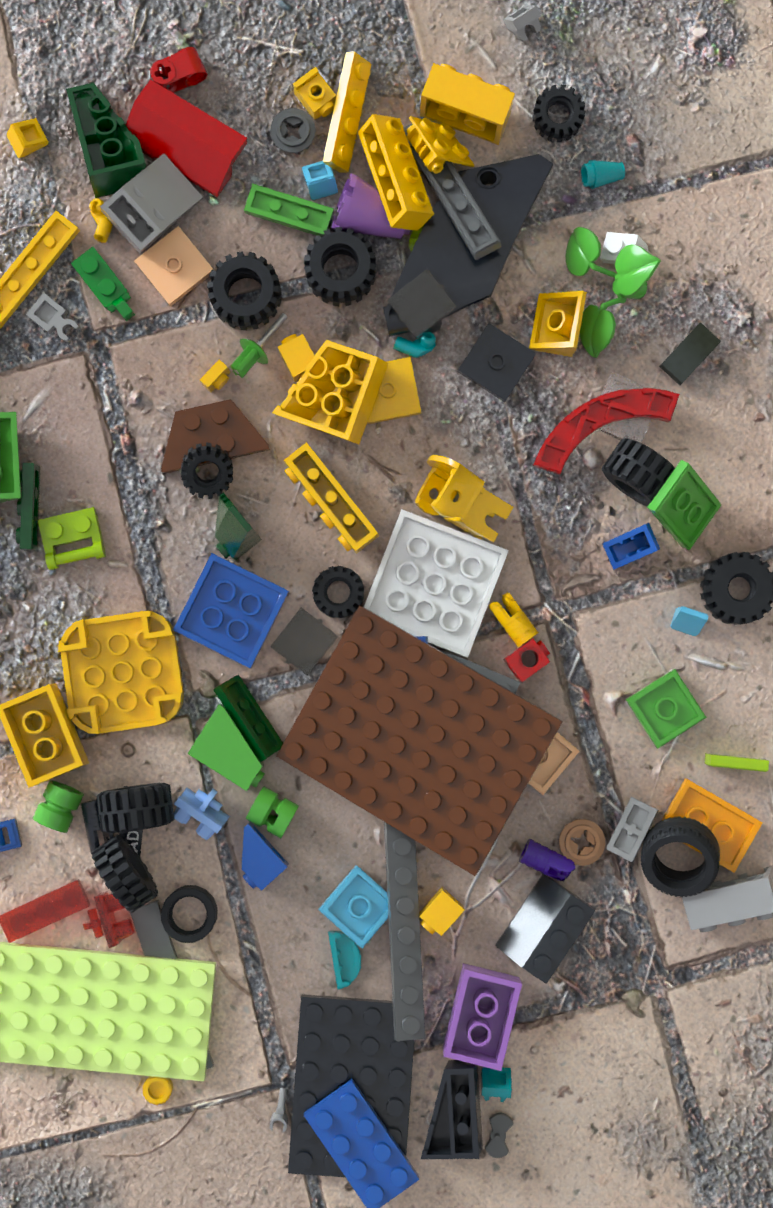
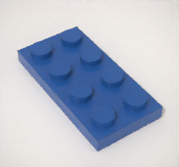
[304,1079,419,1208]

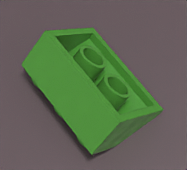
[0,412,21,502]

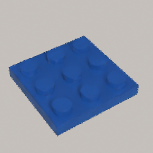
[173,553,289,668]

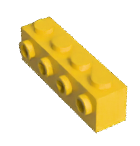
[358,114,434,231]
[284,442,379,554]

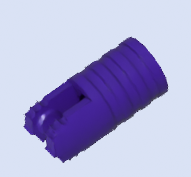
[519,839,575,882]

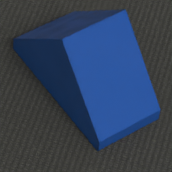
[603,523,660,569]

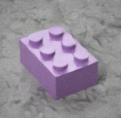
[442,963,522,1071]

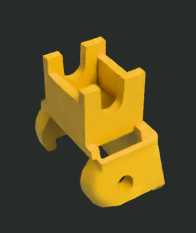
[415,455,513,543]

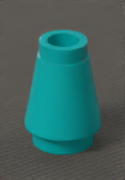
[581,160,625,189]

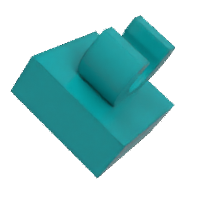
[481,1066,512,1102]

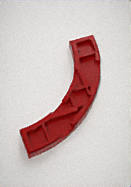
[533,388,680,475]

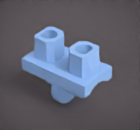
[174,788,230,840]

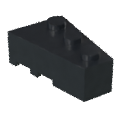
[421,1060,483,1159]

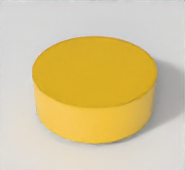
[143,1076,173,1105]

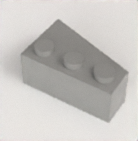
[682,866,773,932]

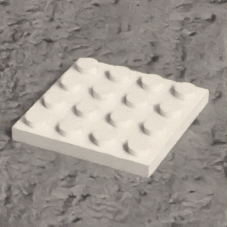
[364,509,509,658]

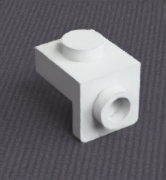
[600,232,648,264]

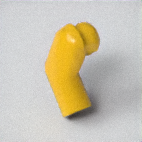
[89,198,113,243]

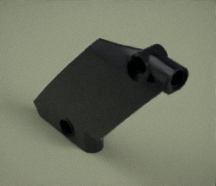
[383,154,553,337]

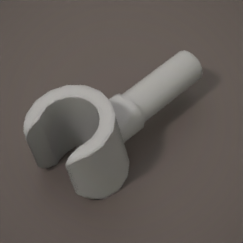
[270,1087,288,1132]

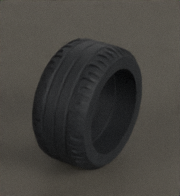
[641,816,720,897]

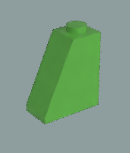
[188,704,265,791]

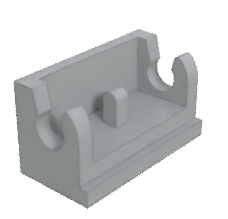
[606,797,659,862]

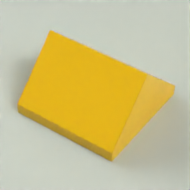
[529,291,587,357]

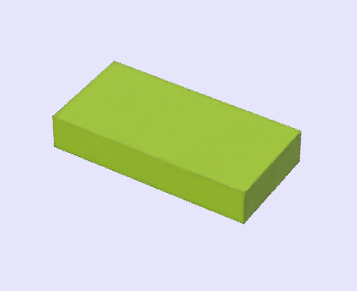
[704,753,769,772]

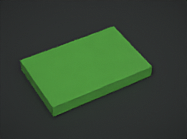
[647,460,721,550]

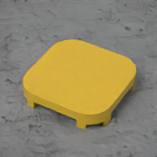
[58,611,184,734]

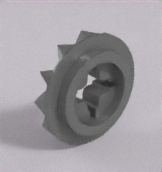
[270,108,316,154]

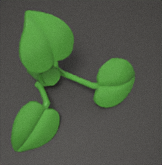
[565,227,661,358]

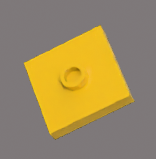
[366,357,421,425]

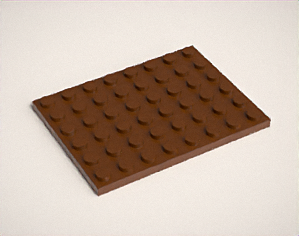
[276,605,563,876]

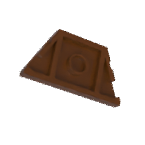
[161,399,270,474]

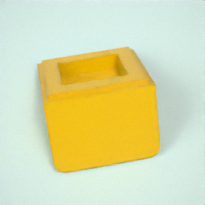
[7,118,49,158]

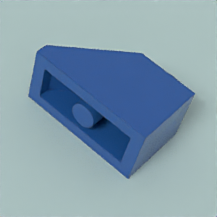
[242,822,289,891]

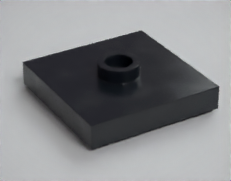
[457,323,536,402]

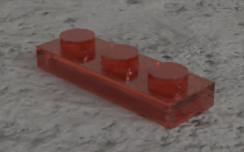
[0,879,91,943]

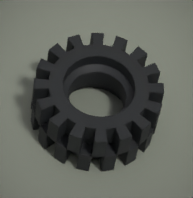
[532,84,586,142]
[181,442,233,499]
[312,566,364,618]

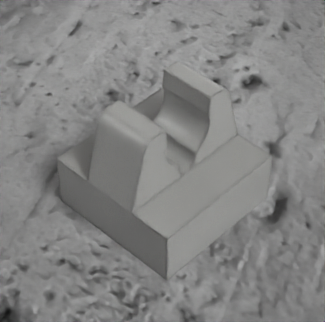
[503,4,541,41]

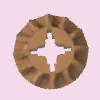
[559,819,605,866]

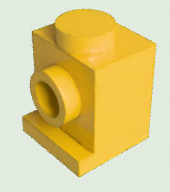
[293,67,337,120]

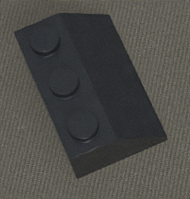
[495,874,595,984]

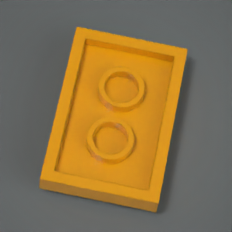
[662,778,763,873]

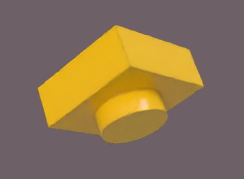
[200,359,230,393]

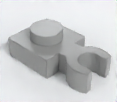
[26,293,80,343]

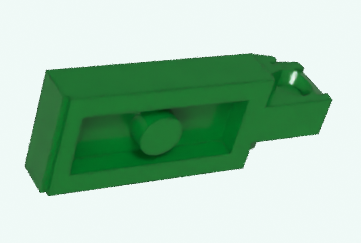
[71,247,135,322]

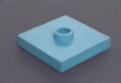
[318,865,388,949]

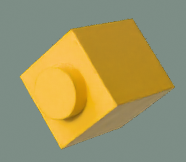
[278,334,314,382]
[419,887,465,936]

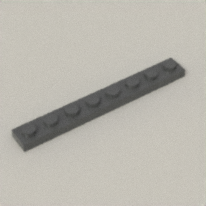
[384,822,425,1041]

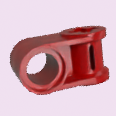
[150,47,208,93]

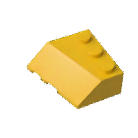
[272,340,388,445]

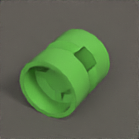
[32,780,84,833]
[246,786,299,839]

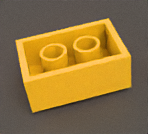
[420,63,515,145]
[0,684,89,788]

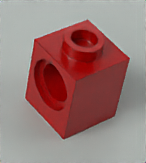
[503,638,550,682]

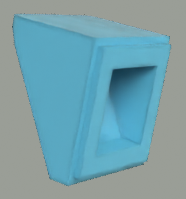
[302,161,338,200]
[670,606,709,636]

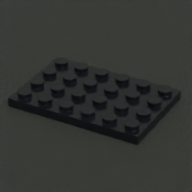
[288,994,414,1178]

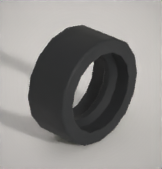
[161,885,218,943]

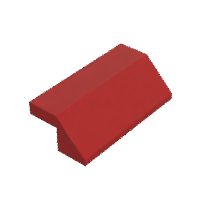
[126,79,247,197]

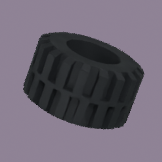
[304,227,376,306]
[207,251,282,330]
[601,438,675,507]
[97,783,175,833]

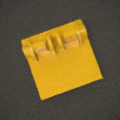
[407,116,475,174]

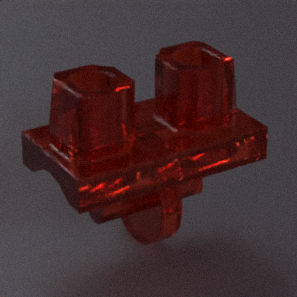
[83,891,135,948]

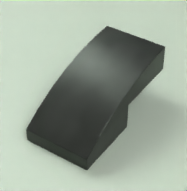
[659,322,721,385]

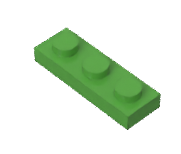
[244,183,334,237]

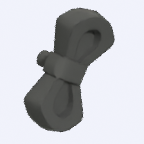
[485,1113,514,1158]

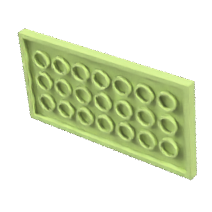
[0,942,216,1081]

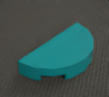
[328,931,362,990]

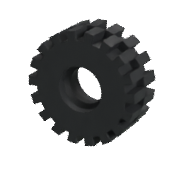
[700,552,773,625]
[92,834,158,913]

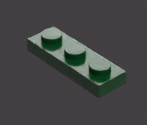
[16,463,40,552]
[214,674,283,762]

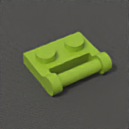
[38,507,106,570]

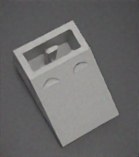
[100,154,203,254]

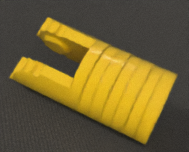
[489,592,539,647]

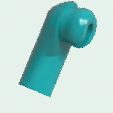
[393,332,436,358]

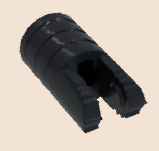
[80,799,114,855]

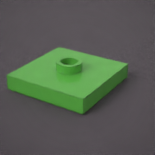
[626,669,707,748]

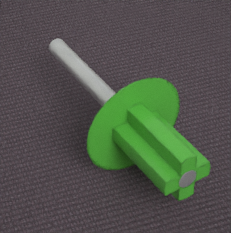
[230,313,287,378]

